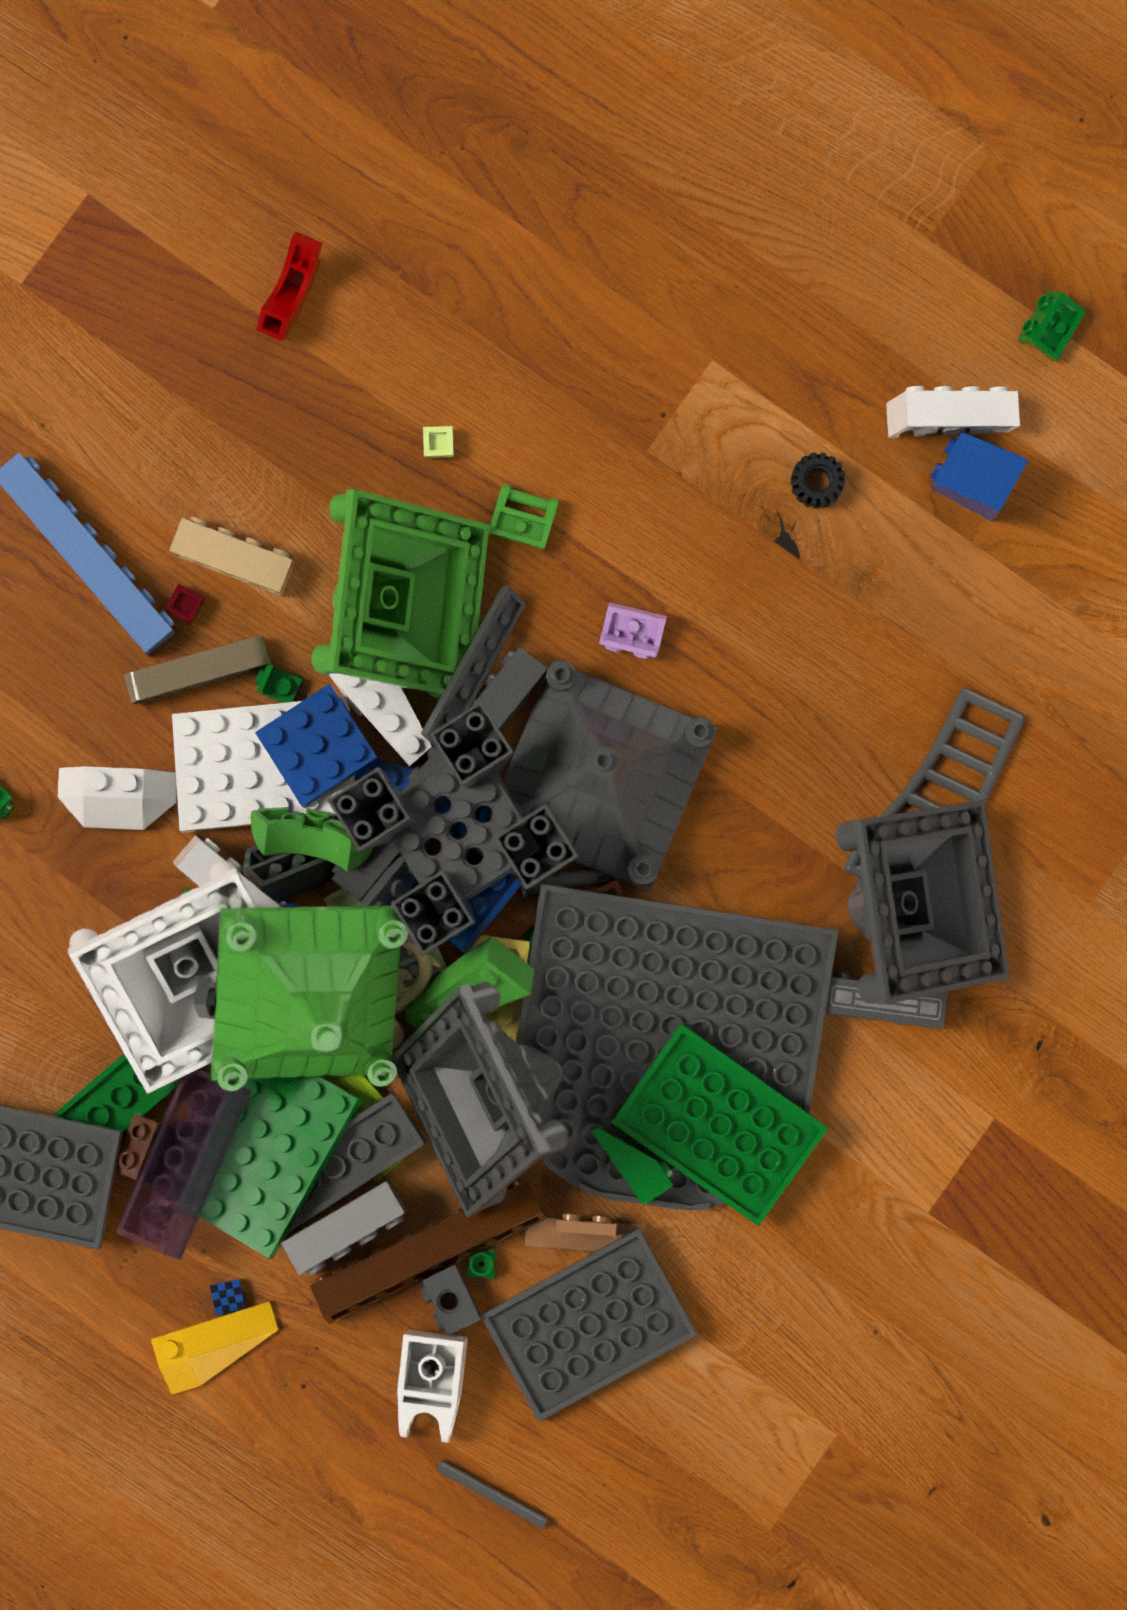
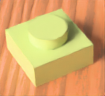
[423,426,454,458]

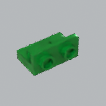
[1018,291,1086,361]

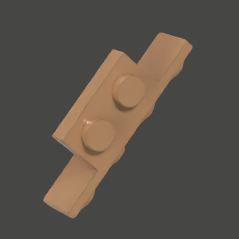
[525,1213,646,1251]

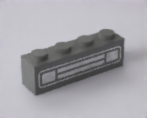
[825,972,948,1029]

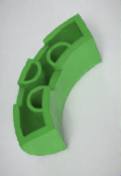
[251,807,373,872]

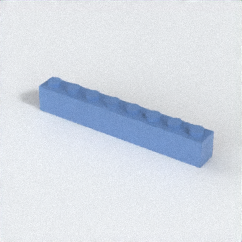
[0,452,176,656]

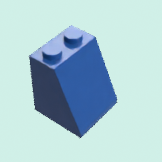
[929,432,1028,522]

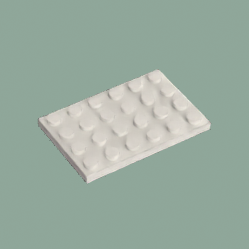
[172,696,355,833]

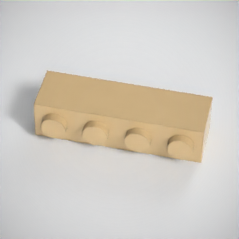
[169,517,295,597]

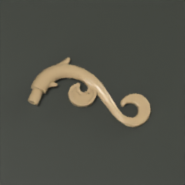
[392,932,441,1049]

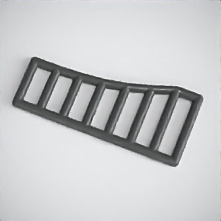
[844,688,1025,879]

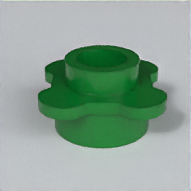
[466,1249,497,1279]

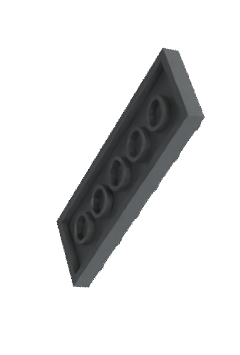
[287,1092,427,1234]

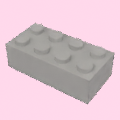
[281,1180,407,1276]

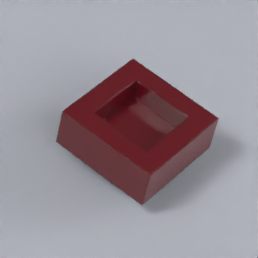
[164,584,205,625]

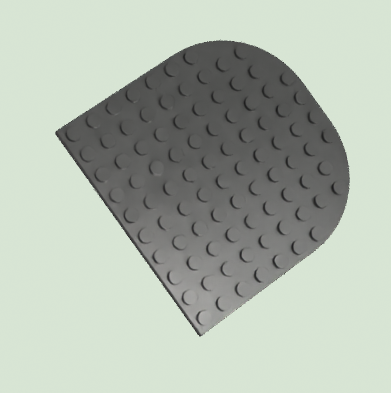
[516,884,838,1210]

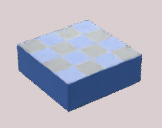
[210,1279,246,1315]

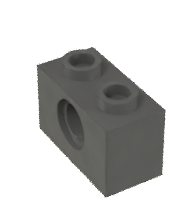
[420,1263,481,1335]

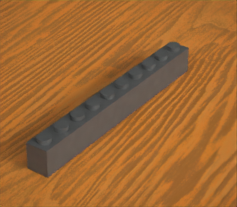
[332,647,548,902]

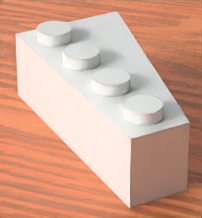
[886,386,1020,438]
[331,674,432,768]
[173,835,287,908]

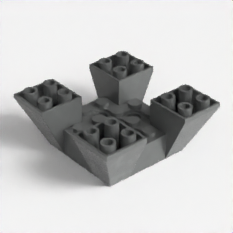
[327,701,579,955]

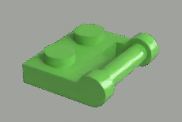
[489,483,560,550]

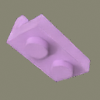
[599,602,667,659]

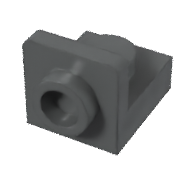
[193,975,216,1019]

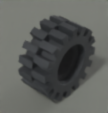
[790,452,845,509]

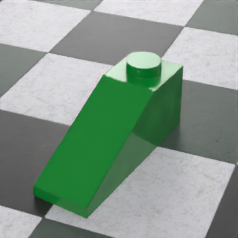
[591,1124,674,1206]

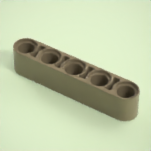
[124,636,271,705]

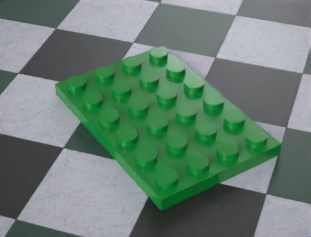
[611,1023,828,1227]
[172,1076,362,1259]

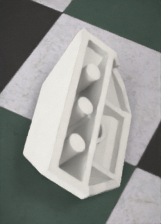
[58,766,177,830]

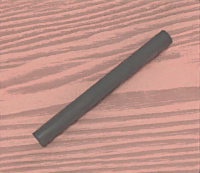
[436,1460,548,1529]

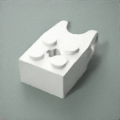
[397,1329,468,1443]

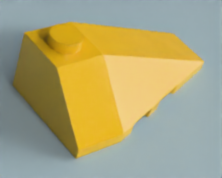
[151,1301,279,1395]

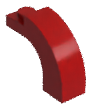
[256,231,323,342]

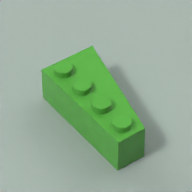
[405,936,534,1029]

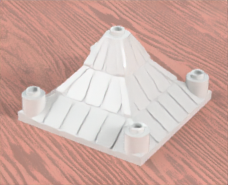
[67,862,256,1094]

